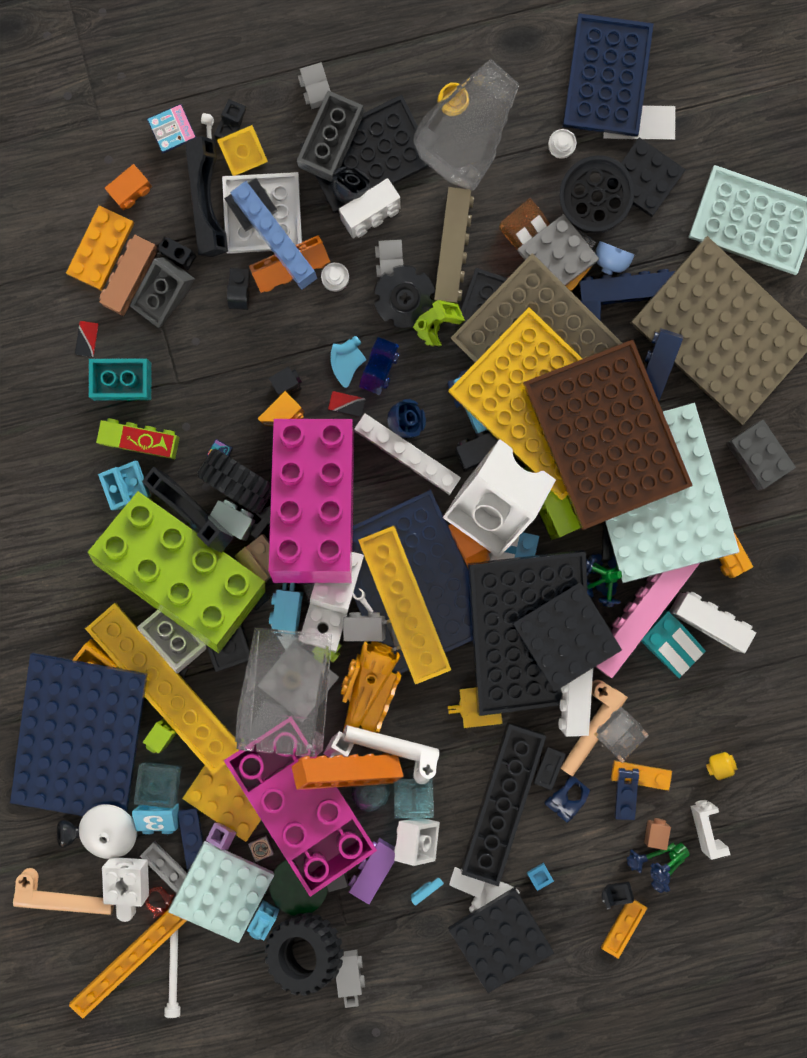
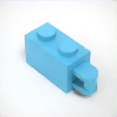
[247,900,280,941]

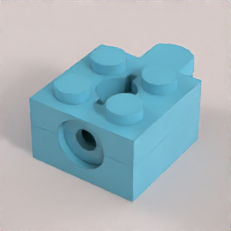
[269,583,303,632]

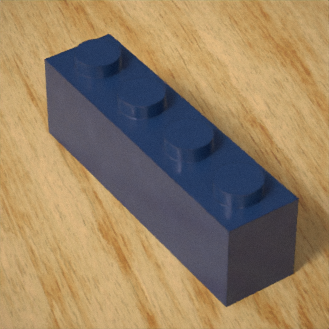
[645,328,683,402]

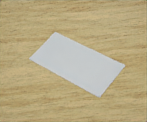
[604,106,675,140]

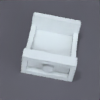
[691,800,730,860]

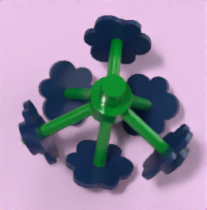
[586,554,622,608]

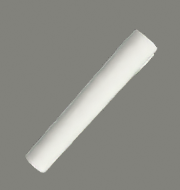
[342,725,439,784]

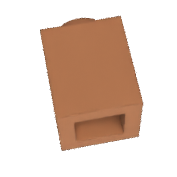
[644,818,671,850]

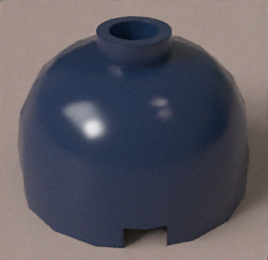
[387,399,426,439]

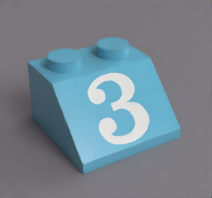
[132,804,179,834]

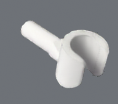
[201,113,214,139]
[353,588,373,613]

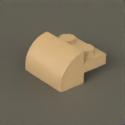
[235,534,271,582]

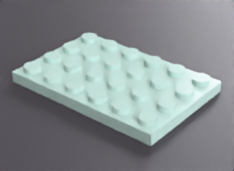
[688,165,807,275]

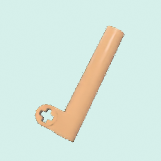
[561,680,628,777]
[13,868,114,915]

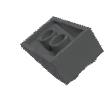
[130,256,195,328]

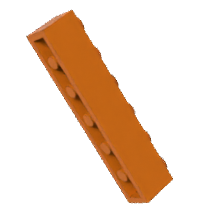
[291,753,404,790]

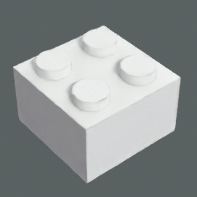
[394,818,440,866]

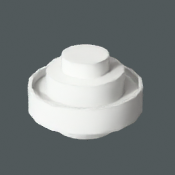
[548,129,577,159]
[321,262,349,292]

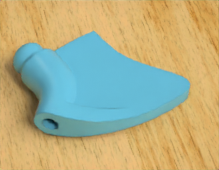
[331,336,366,388]

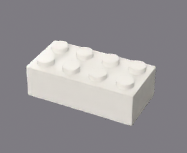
[669,592,756,653]

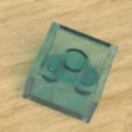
[134,761,182,809]

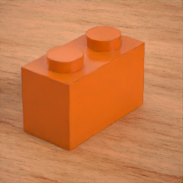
[105,164,152,211]

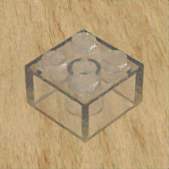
[594,707,649,763]

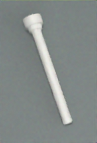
[164,930,180,1018]

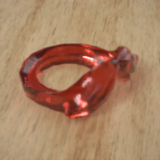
[145,887,173,919]

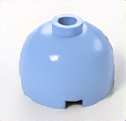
[595,241,634,275]

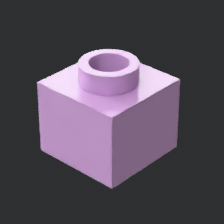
[206,823,237,850]

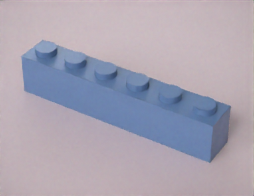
[230,181,317,290]

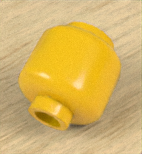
[706,752,737,780]

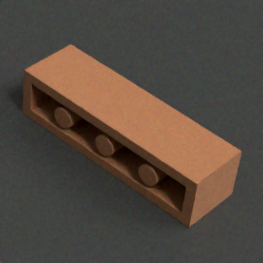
[100,235,158,316]

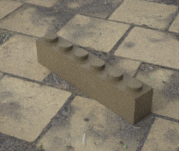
[434,187,474,304]

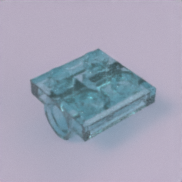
[394,778,434,818]

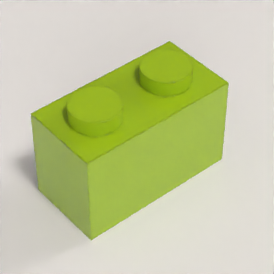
[143,719,177,753]

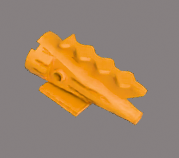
[341,641,401,733]

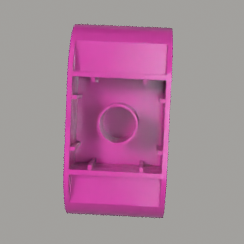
[224,716,377,897]

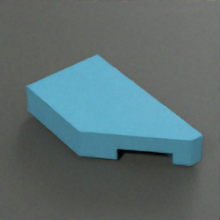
[411,878,444,906]

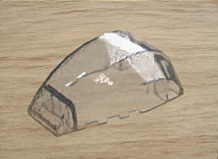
[413,59,519,191]

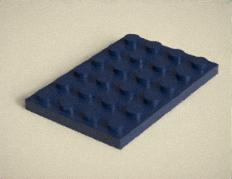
[563,13,654,137]

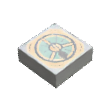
[248,835,274,862]

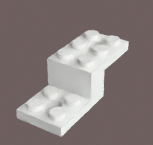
[299,552,364,653]

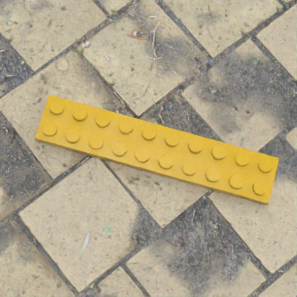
[85,603,243,775]

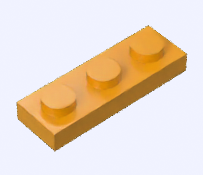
[611,760,672,790]

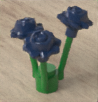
[627,843,690,893]

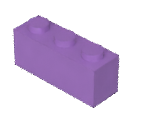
[348,838,395,904]

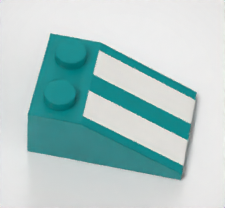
[641,611,706,678]

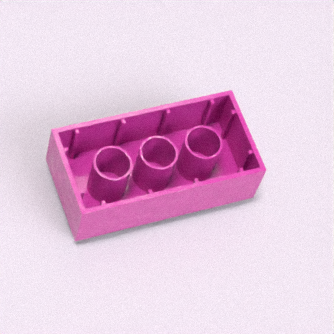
[269,419,354,583]

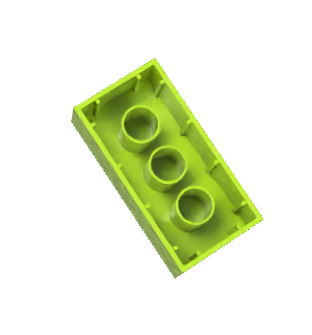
[88,491,265,654]

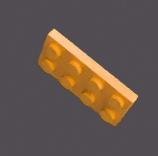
[66,206,134,291]

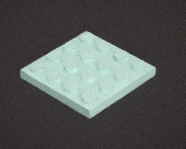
[168,841,274,943]

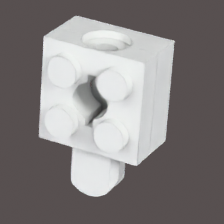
[102,857,149,922]

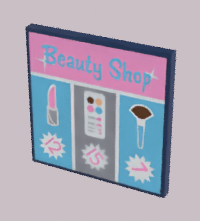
[147,104,197,154]

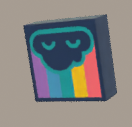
[207,439,233,456]

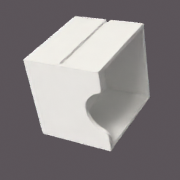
[443,439,556,558]

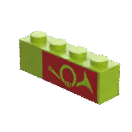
[96,418,180,459]

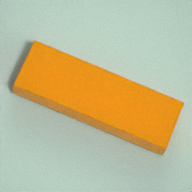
[601,900,647,959]

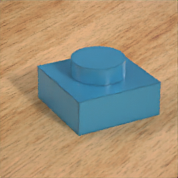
[527,863,554,891]

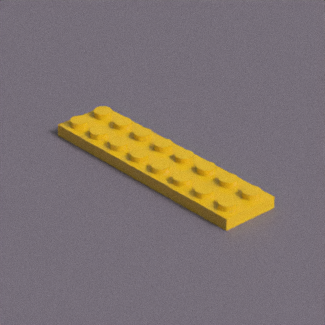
[358,526,451,685]

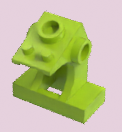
[413,300,465,347]

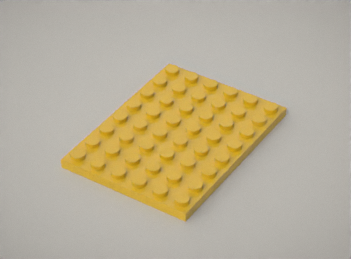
[448,307,582,500]

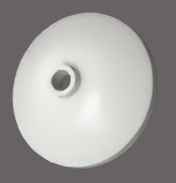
[79,805,137,859]

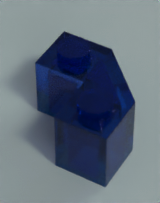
[359,337,400,395]

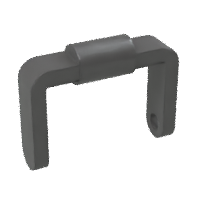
[382,619,401,652]

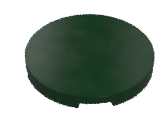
[270,860,328,915]

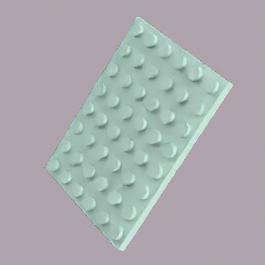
[605,403,739,583]

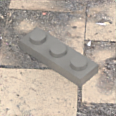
[140,841,187,893]

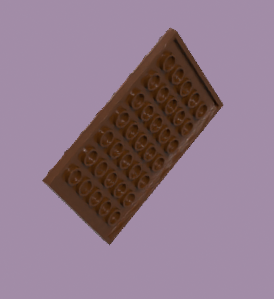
[523,340,693,530]

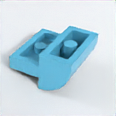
[98,461,151,510]

